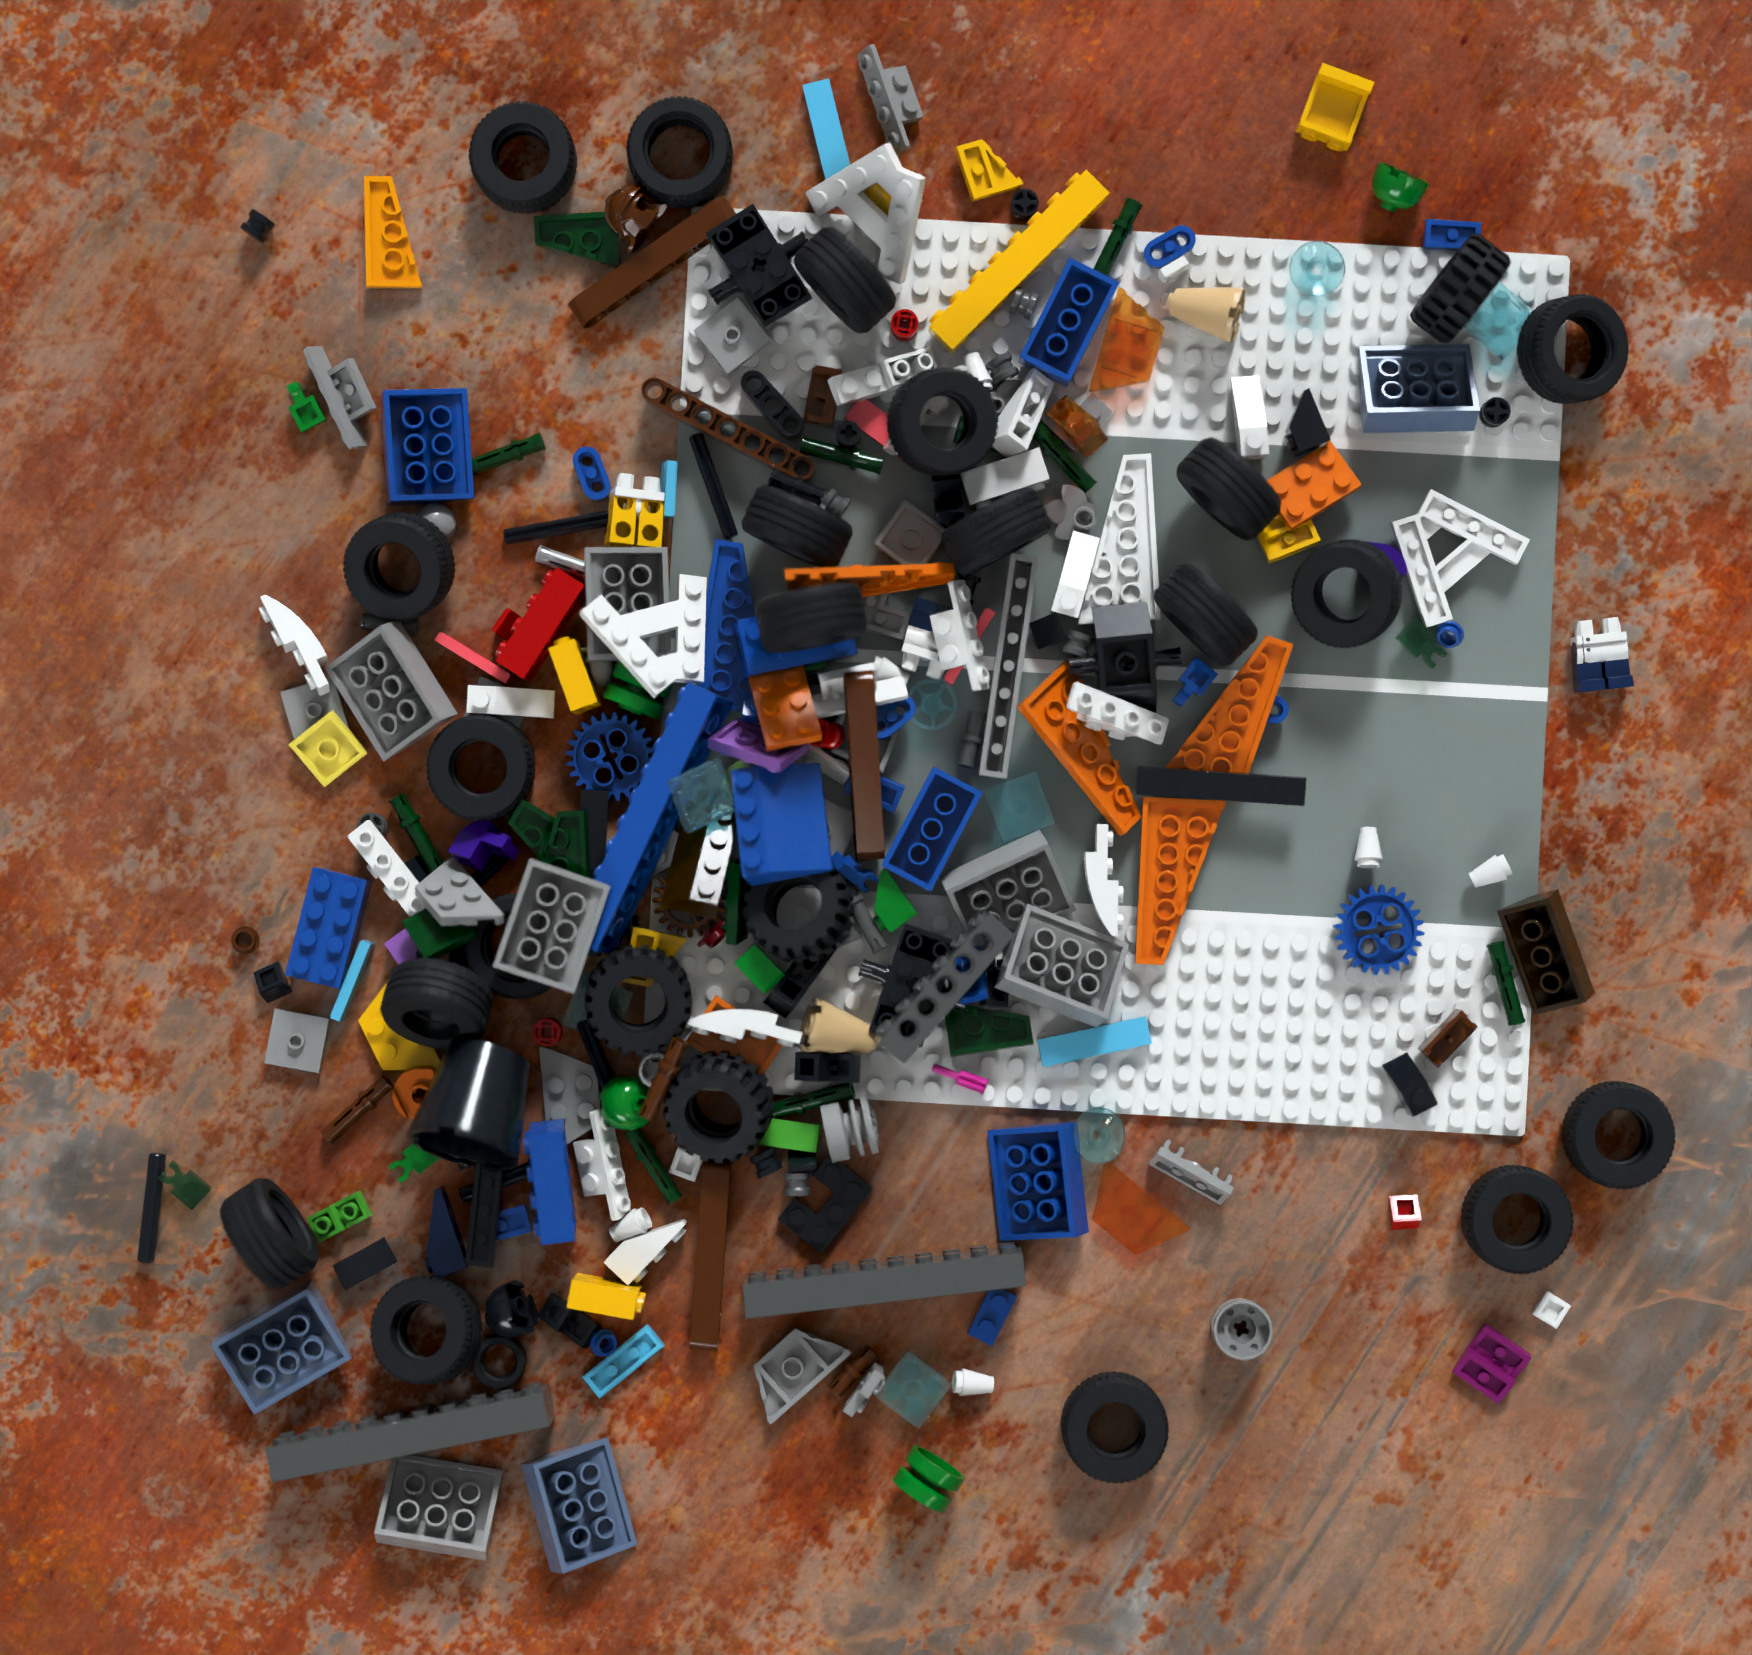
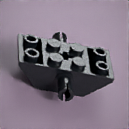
[706,204,812,328]
[1068,602,1182,713]
[858,923,966,1047]

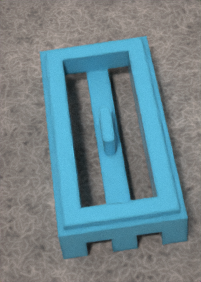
[660,460,678,519]

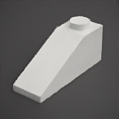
[992,368,1055,458]
[1230,375,1269,460]
[1050,531,1100,618]
[467,685,555,718]

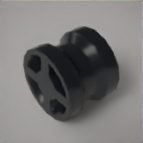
[1010,189,1039,221]
[240,209,275,243]
[1479,397,1511,428]
[749,1147,783,1179]

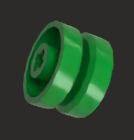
[603,661,673,720]
[893,1445,965,1513]

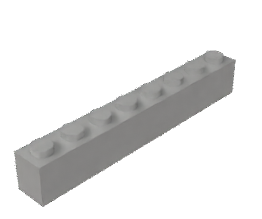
[978,553,1039,780]

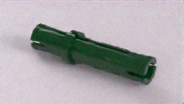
[1093,198,1143,276]
[1033,421,1097,493]
[472,432,546,476]
[800,436,884,475]
[389,793,443,874]
[1486,941,1526,1026]
[773,1083,855,1118]
[624,1128,683,1205]

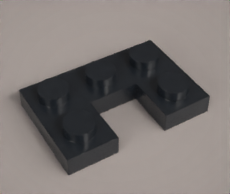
[778,1153,873,1254]

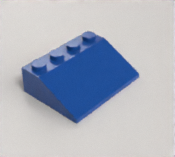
[380,388,474,506]
[731,763,833,886]
[987,1121,1089,1241]

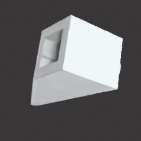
[604,1219,687,1285]

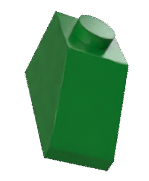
[873,868,917,933]

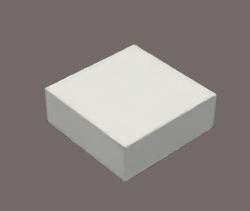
[1157,255,1189,283]
[669,1146,702,1182]
[1531,1290,1571,1329]

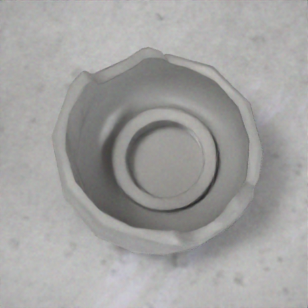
[417,503,457,543]
[580,647,616,686]

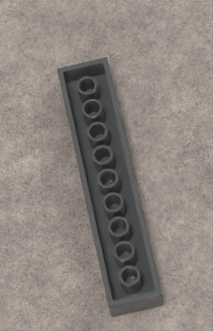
[742,1242,1026,1319]
[265,1381,555,1482]

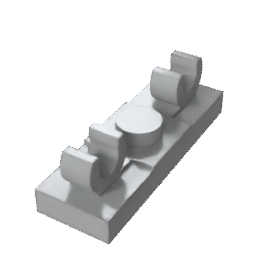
[1148,1140,1234,1205]

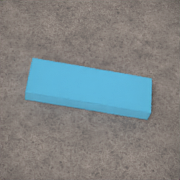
[330,940,375,1022]
[582,1323,665,1399]

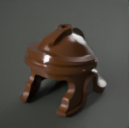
[605,184,668,254]

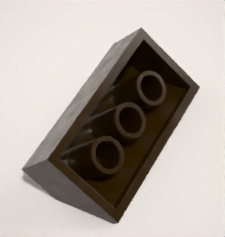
[660,800,737,919]
[1497,889,1595,1015]

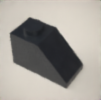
[1284,389,1331,456]
[1382,1052,1438,1117]

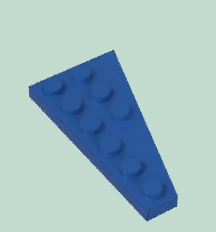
[697,539,755,712]

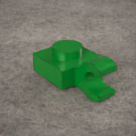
[287,381,327,433]

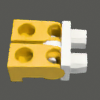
[604,473,665,547]

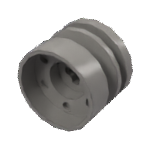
[820,1096,880,1163]
[1210,1298,1273,1360]

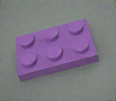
[708,717,809,773]

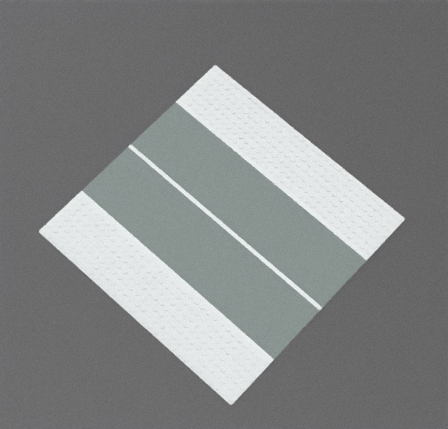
[642,206,1570,1136]

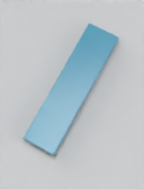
[802,79,850,180]
[1037,1016,1152,1067]

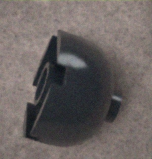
[485,1280,538,1339]

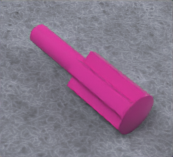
[932,1064,988,1095]

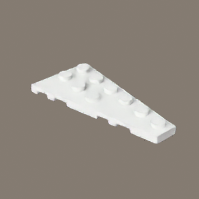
[1077,453,1161,625]

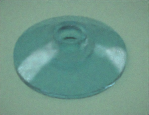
[1289,241,1345,297]
[1073,1108,1125,1164]

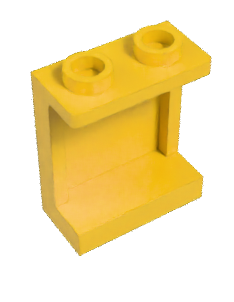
[1296,63,1374,151]

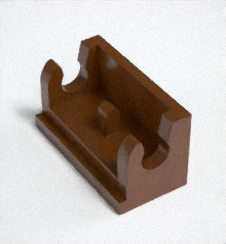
[803,365,843,428]
[1417,1009,1478,1068]

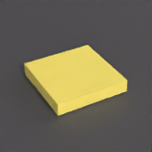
[289,709,368,788]

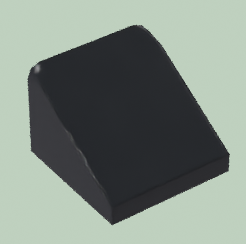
[1029,612,1065,650]
[404,856,431,883]
[253,961,292,1003]
[788,1149,817,1173]

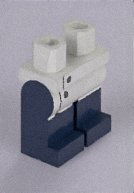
[901,597,953,680]
[1570,617,1634,693]

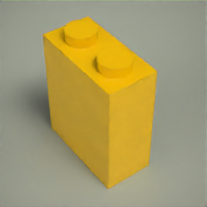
[548,636,602,715]
[567,1273,646,1320]

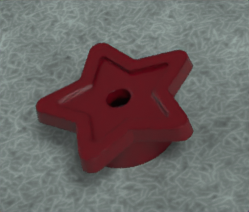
[697,920,726,949]

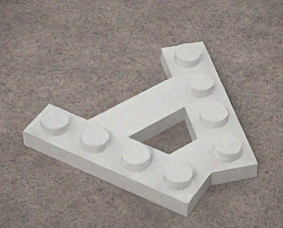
[805,142,926,284]
[1390,489,1530,628]
[579,574,707,698]

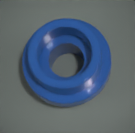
[1436,621,1464,648]
[590,1328,617,1357]

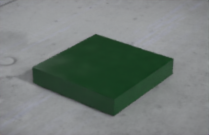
[401,908,477,959]

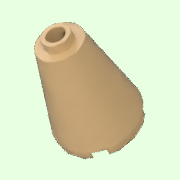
[1166,287,1246,343]
[799,997,878,1054]

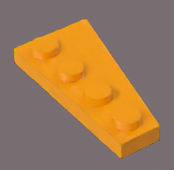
[364,176,422,289]

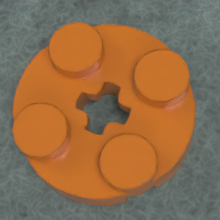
[392,1065,436,1119]

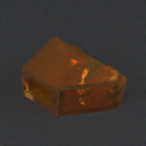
[1045,395,1108,458]

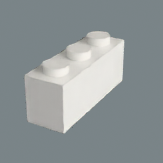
[960,447,1050,511]

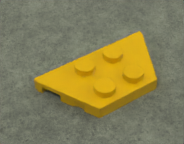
[358,981,441,1070]

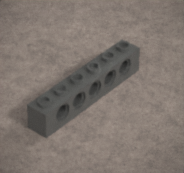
[874,911,1014,1064]

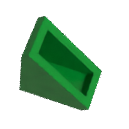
[734,942,784,994]

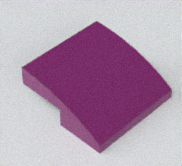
[1452,1322,1531,1404]

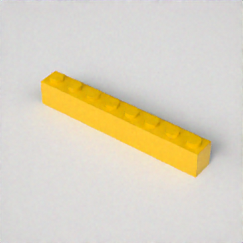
[929,170,1110,354]

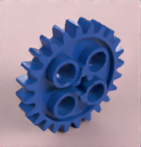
[566,712,653,801]
[1332,885,1425,975]

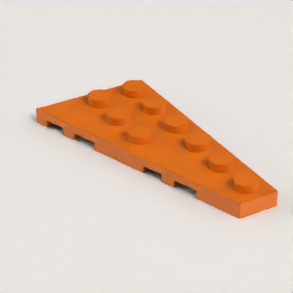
[784,562,955,598]
[1165,635,1294,803]
[1017,656,1141,836]
[1135,797,1226,965]

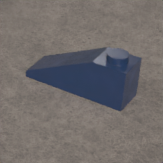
[425,1186,468,1277]

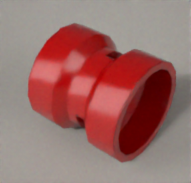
[891,309,918,342]
[809,719,845,749]
[533,1018,563,1047]

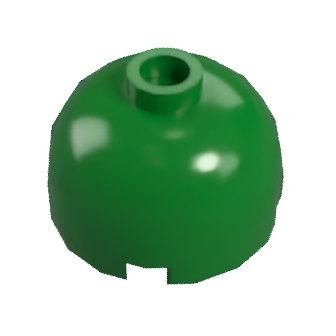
[1372,162,1429,213]
[600,1075,650,1131]

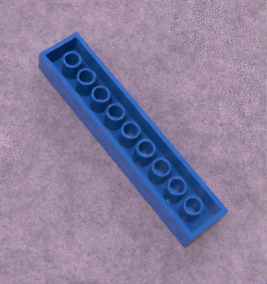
[589,682,734,953]

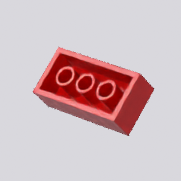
[495,567,586,683]

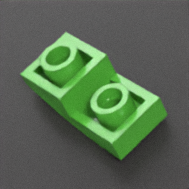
[759,1118,822,1153]
[306,1190,373,1242]

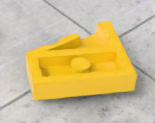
[955,139,1023,202]

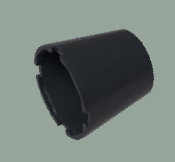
[407,1039,530,1170]

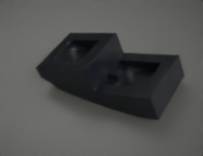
[332,1237,398,1290]
[538,1293,602,1349]

